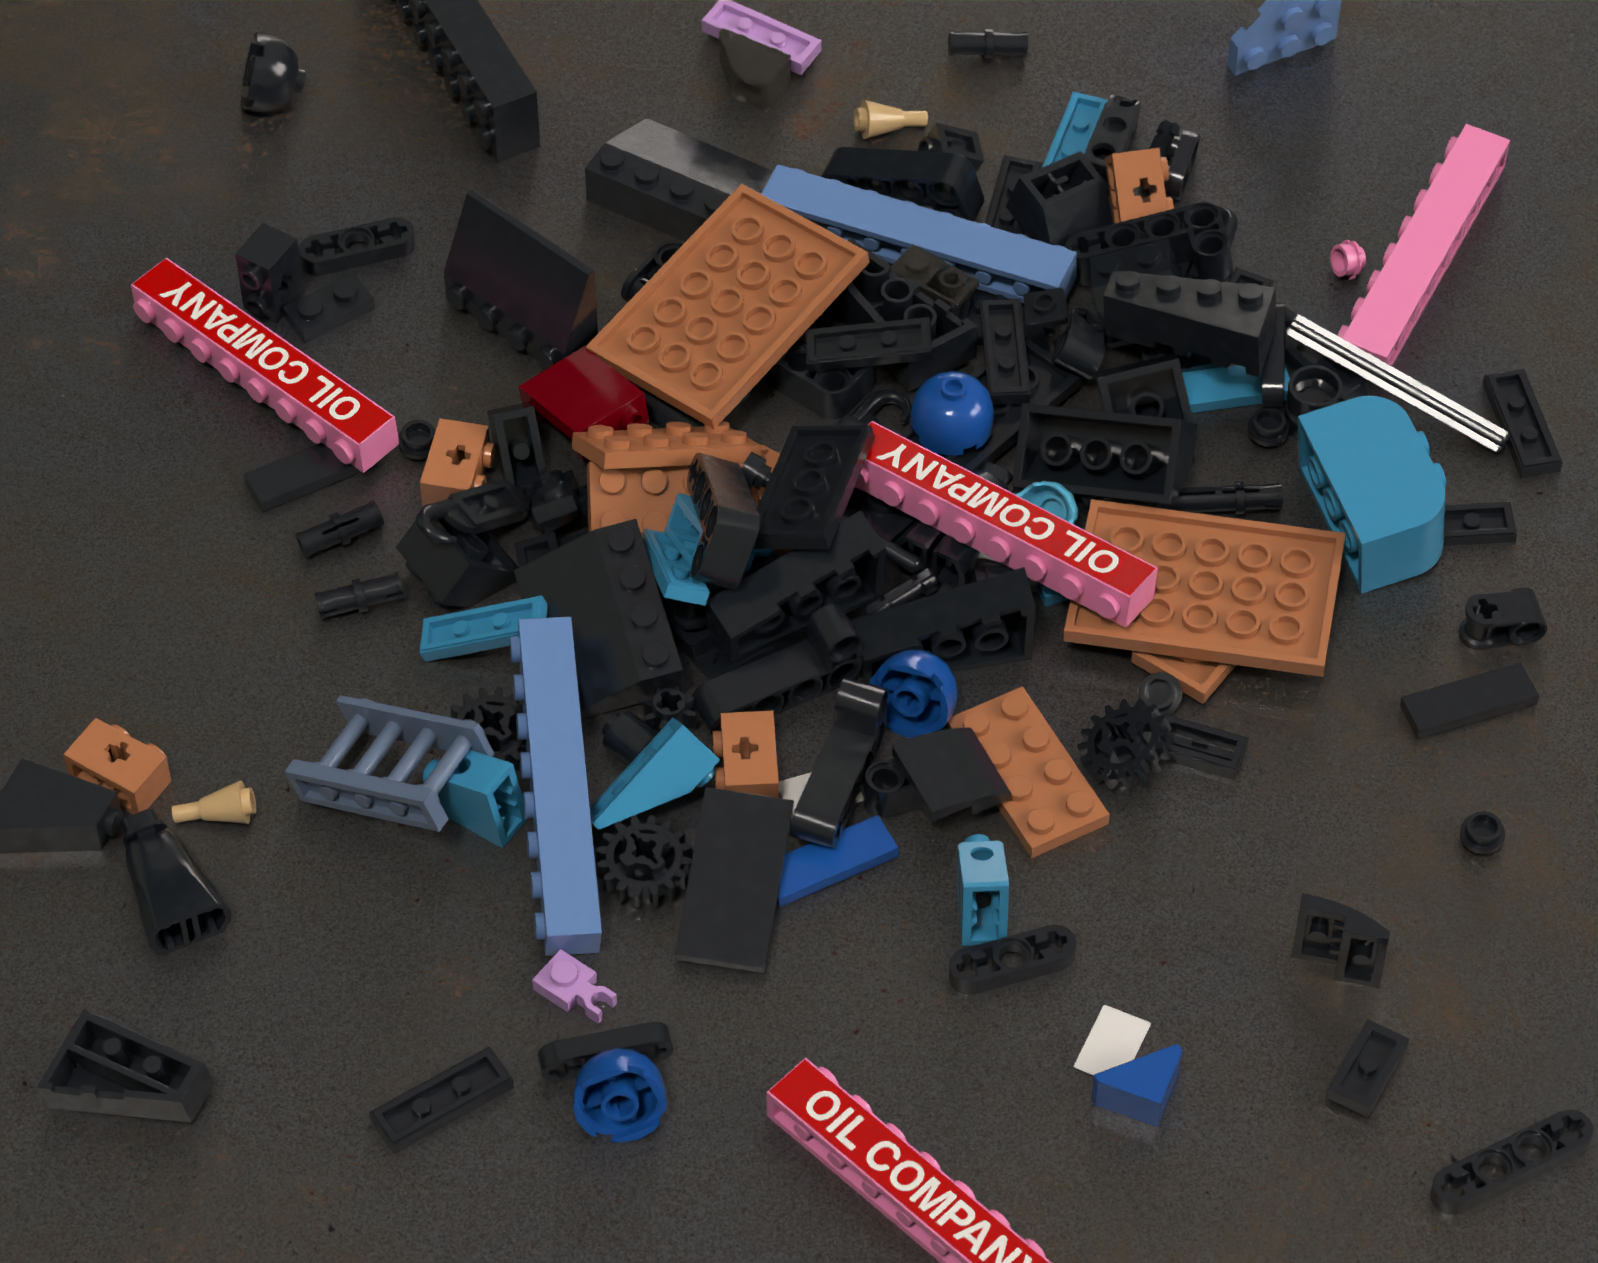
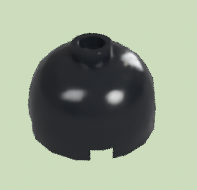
[241,33,306,113]

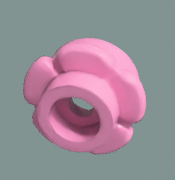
[1330,240,1366,280]

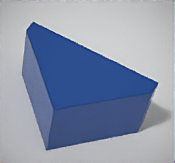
[1092,1044,1182,1127]

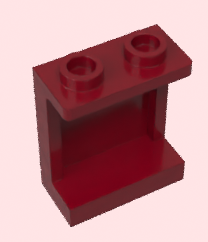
[518,346,649,463]

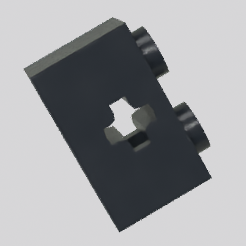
[235,222,305,324]

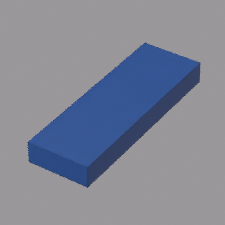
[777,815,899,907]

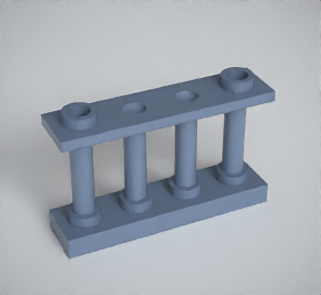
[284,695,494,832]

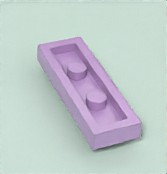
[702,0,821,75]

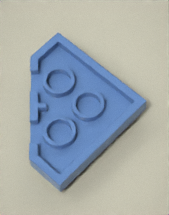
[1227,0,1342,75]

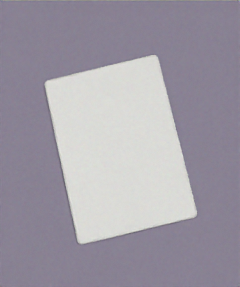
[1074,1005,1151,1075]

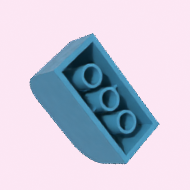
[1298,396,1446,594]

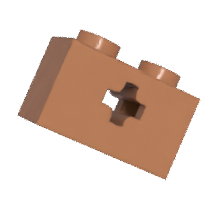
[1105,148,1174,224]
[420,418,496,507]
[712,710,779,798]
[63,718,172,814]

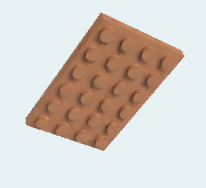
[586,184,870,429]
[1064,499,1346,677]

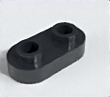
[1164,130,1200,201]

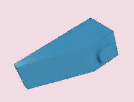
[590,718,720,830]

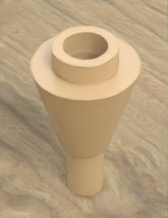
[853,100,928,139]
[172,780,256,824]

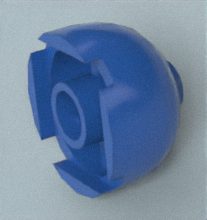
[910,371,994,456]
[870,650,958,738]
[573,1048,667,1143]

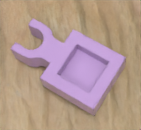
[532,949,617,1024]

